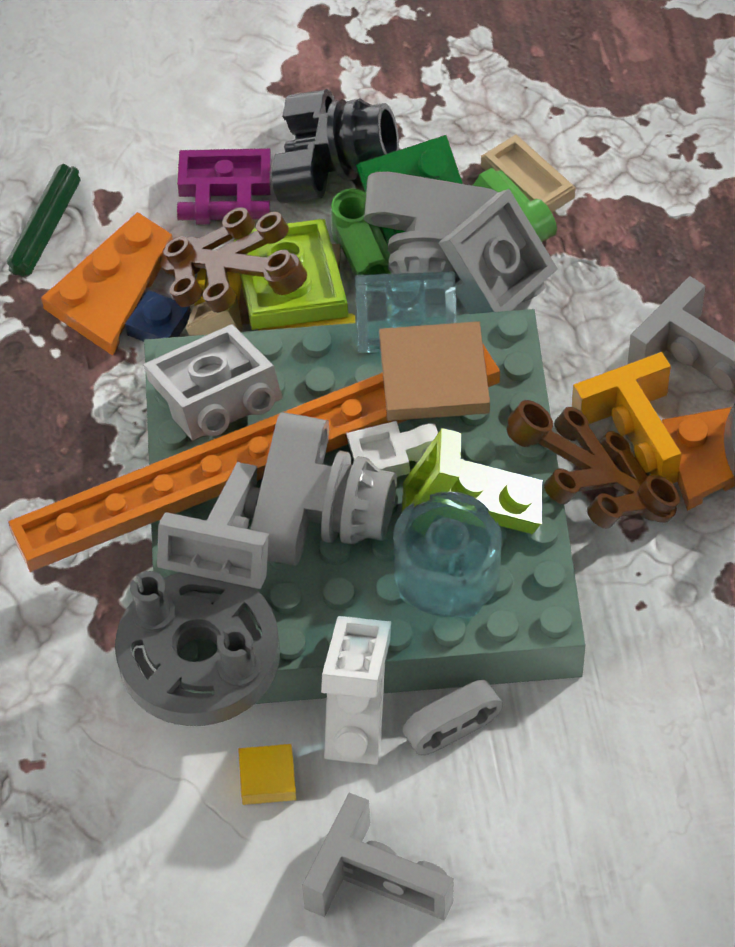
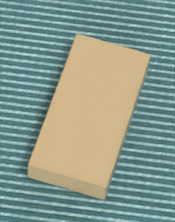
[481,134,576,212]

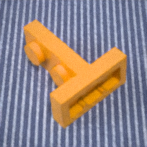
[571,352,681,484]

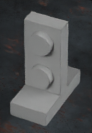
[628,276,735,394]
[157,462,269,589]
[302,792,454,921]

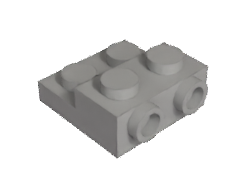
[439,189,558,314]
[143,324,283,441]

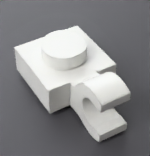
[347,421,438,477]

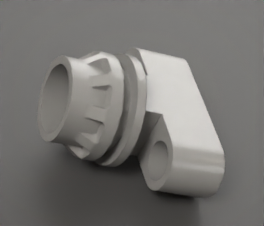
[364,172,498,305]
[251,412,397,566]

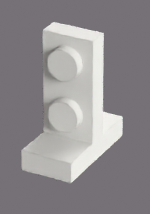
[321,616,391,765]

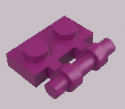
[177,148,272,225]

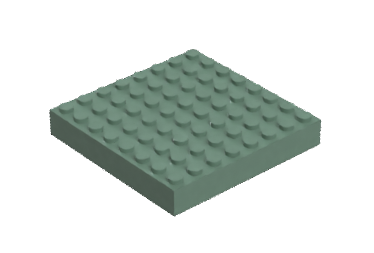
[144,309,586,704]

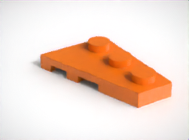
[41,212,173,356]
[662,407,735,511]

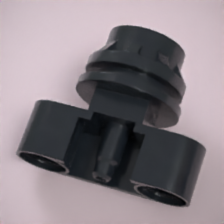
[272,89,399,204]

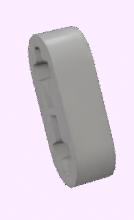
[402,680,503,755]

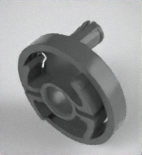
[115,571,280,726]

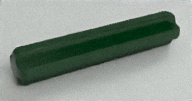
[7,164,81,278]

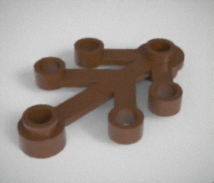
[160,207,307,313]
[506,400,680,529]

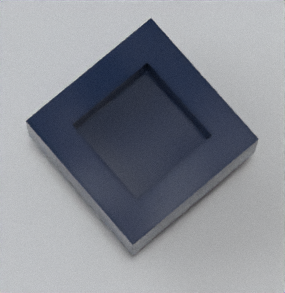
[125,290,191,342]

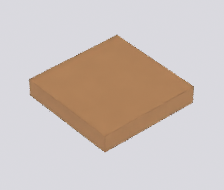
[379,321,490,421]

